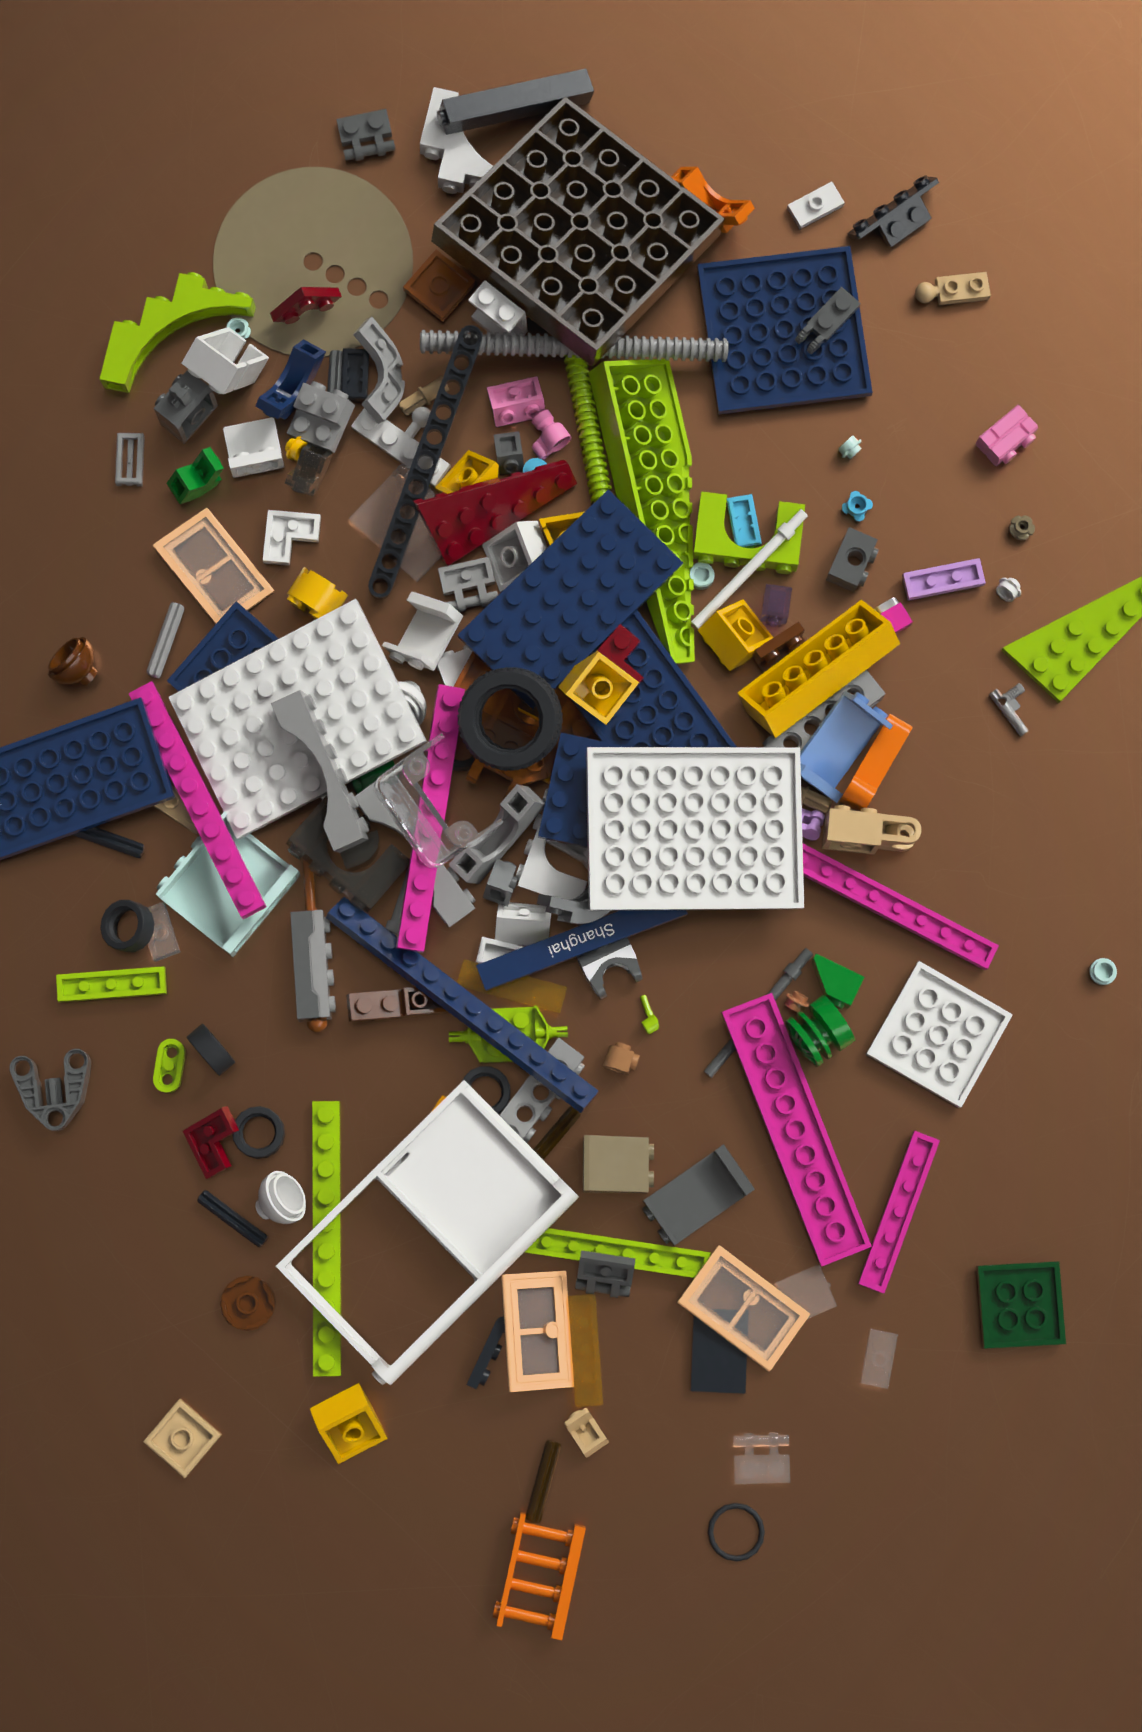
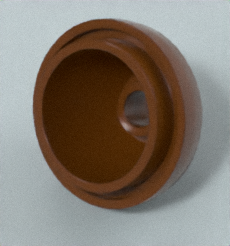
[48,637,98,686]

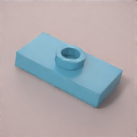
[726,494,762,548]

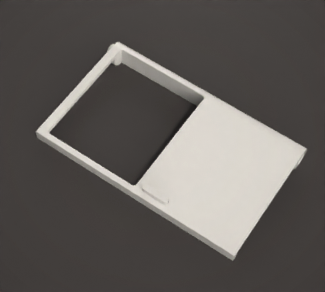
[276,1080,579,1385]

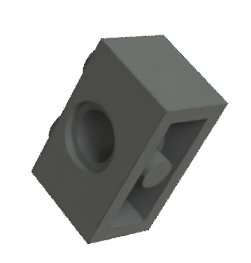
[826,527,879,593]

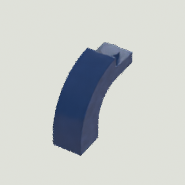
[255,339,326,420]

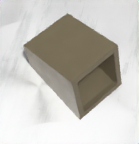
[583,1135,654,1193]

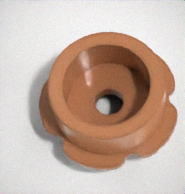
[784,991,809,1013]

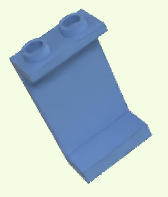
[800,691,893,803]

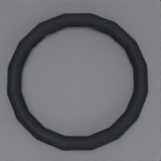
[708,1503,765,1562]

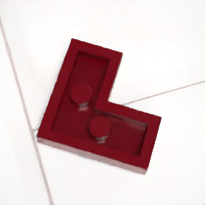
[270,287,342,324]
[597,624,644,697]
[183,1106,239,1179]

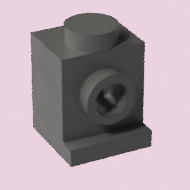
[483,859,518,907]

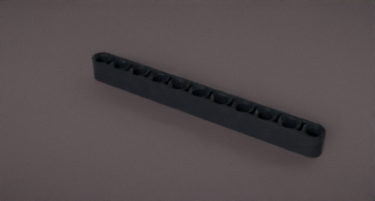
[368,325,483,599]

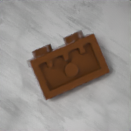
[753,622,805,673]

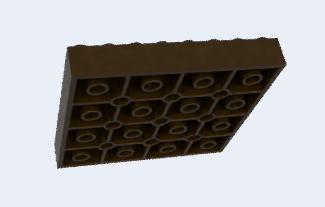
[431,97,725,367]

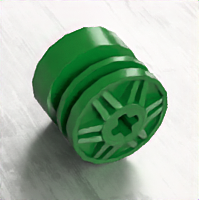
[785,995,856,1067]

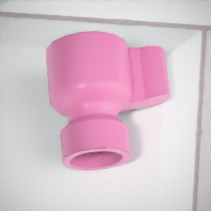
[532,410,572,460]

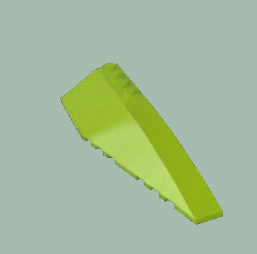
[588,359,695,664]

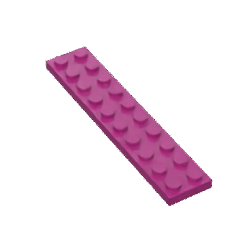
[721,993,872,1267]

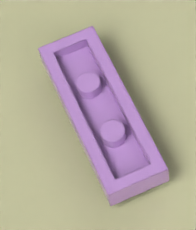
[902,558,986,601]

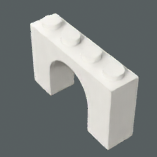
[515,788,588,900]

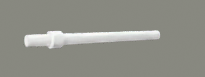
[691,509,808,629]

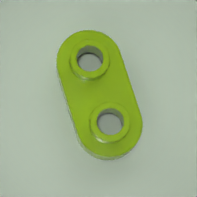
[153,1039,186,1093]

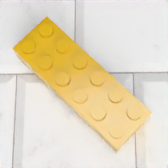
[737,600,900,738]

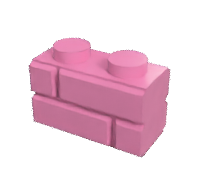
[976,405,1038,466]

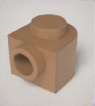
[603,1042,640,1076]

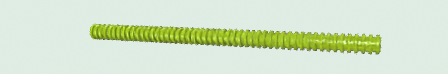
[564,355,612,504]

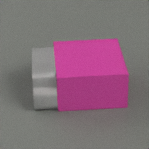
[874,597,913,634]

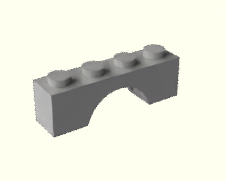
[449,784,545,884]

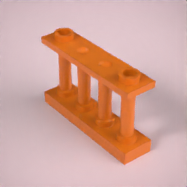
[492,1512,586,1640]

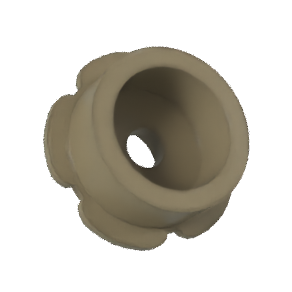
[1009,515,1035,540]

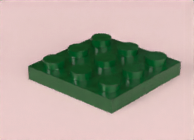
[976,1261,1066,1349]

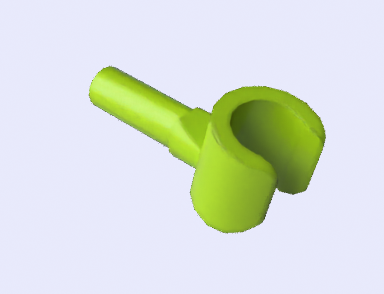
[640,995,659,1034]

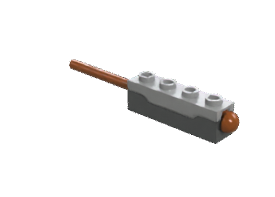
[290,821,336,1032]

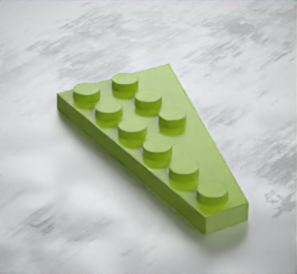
[1001,576,1142,703]

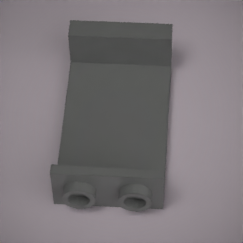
[641,1144,755,1246]

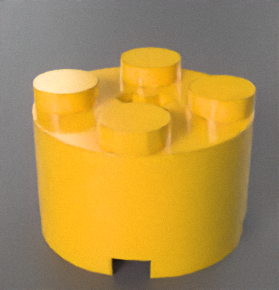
[287,567,348,620]

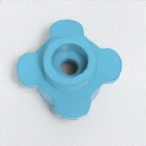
[842,491,873,522]

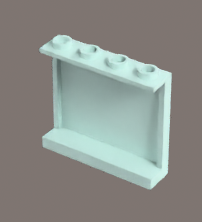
[156,812,301,957]

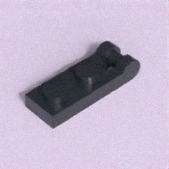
[466,1316,505,1389]

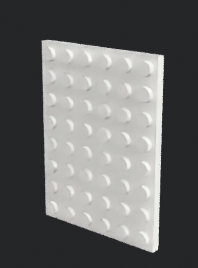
[169,599,427,839]
[586,747,804,911]

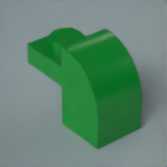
[166,447,224,504]

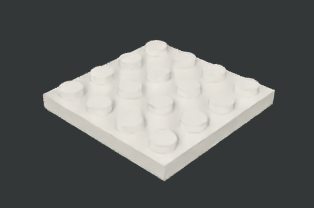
[866,961,1013,1108]

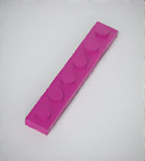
[858,1131,940,1294]

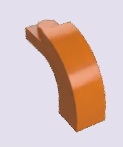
[671,167,755,233]

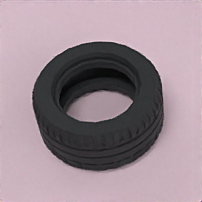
[457,667,563,771]

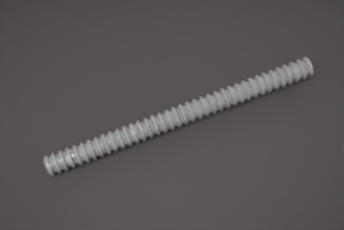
[420,330,728,362]

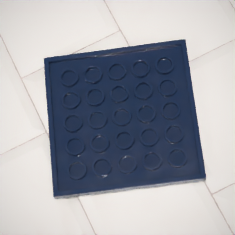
[697,246,873,414]

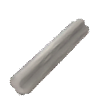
[146,602,184,678]

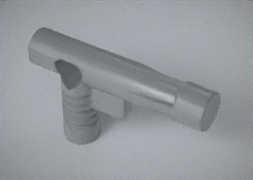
[989,683,1029,737]

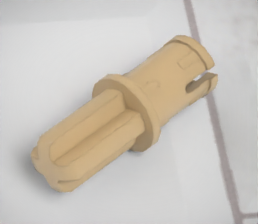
[399,376,449,415]
[801,786,832,813]

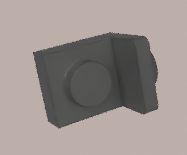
[494,431,524,475]

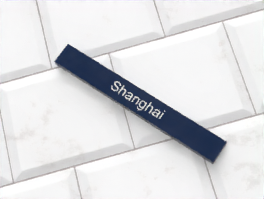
[476,910,688,991]

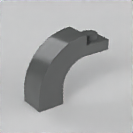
[537,886,611,924]

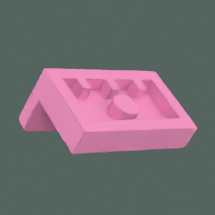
[487,376,545,427]

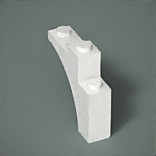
[420,87,493,194]

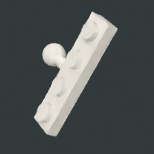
[351,407,451,487]

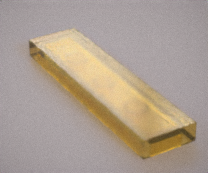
[457,959,567,1014]
[568,1294,603,1407]

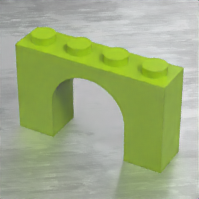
[693,491,805,574]

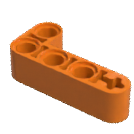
[839,714,913,811]

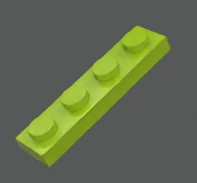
[56,966,167,1003]

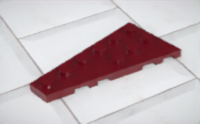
[413,459,577,566]

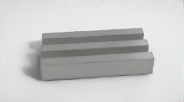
[115,433,145,486]

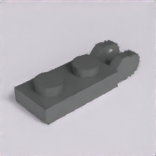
[795,287,861,354]

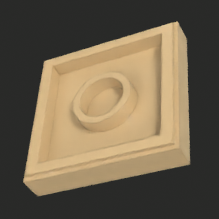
[143,1399,222,1478]

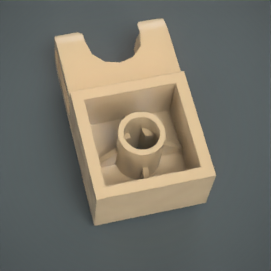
[822,805,922,854]

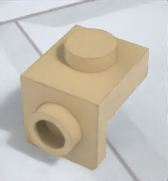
[564,1408,609,1458]

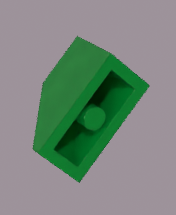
[811,954,864,1010]

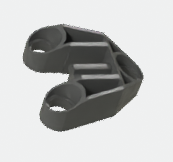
[9,1049,91,1131]

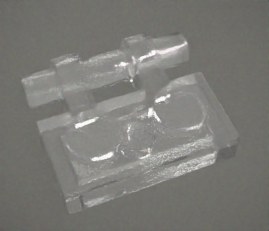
[733,1432,790,1484]

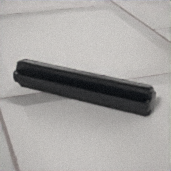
[73,827,145,858]
[197,1190,268,1247]

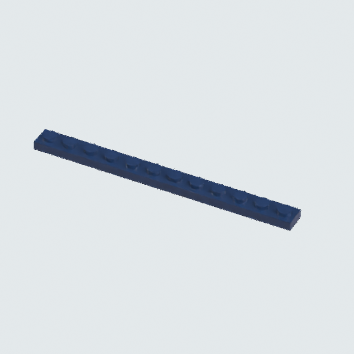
[326,896,599,1113]

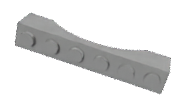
[271,690,369,853]
[355,778,476,928]

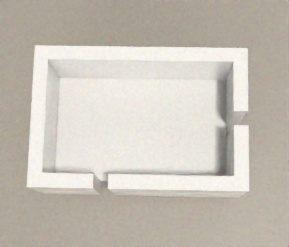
[181,327,269,394]

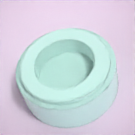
[690,562,715,590]

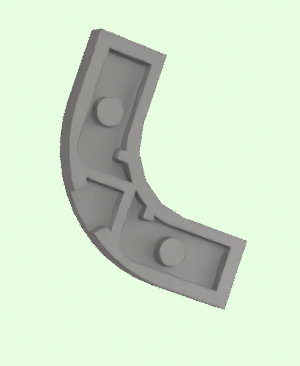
[353,316,405,424]

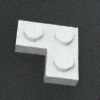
[263,510,321,565]

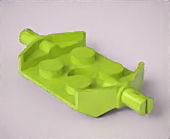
[449,1005,568,1063]

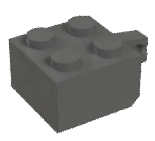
[154,370,218,444]

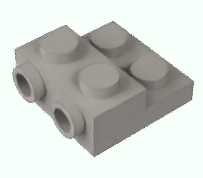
[287,381,355,453]

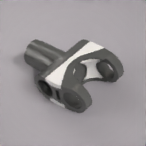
[576,923,643,1000]

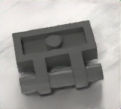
[336,109,396,161]
[575,1250,635,1298]

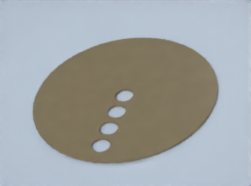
[213,167,413,357]

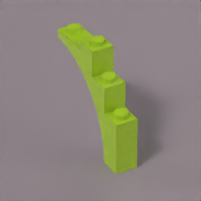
[100,272,256,393]

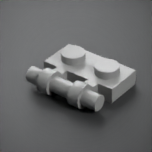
[438,557,498,613]

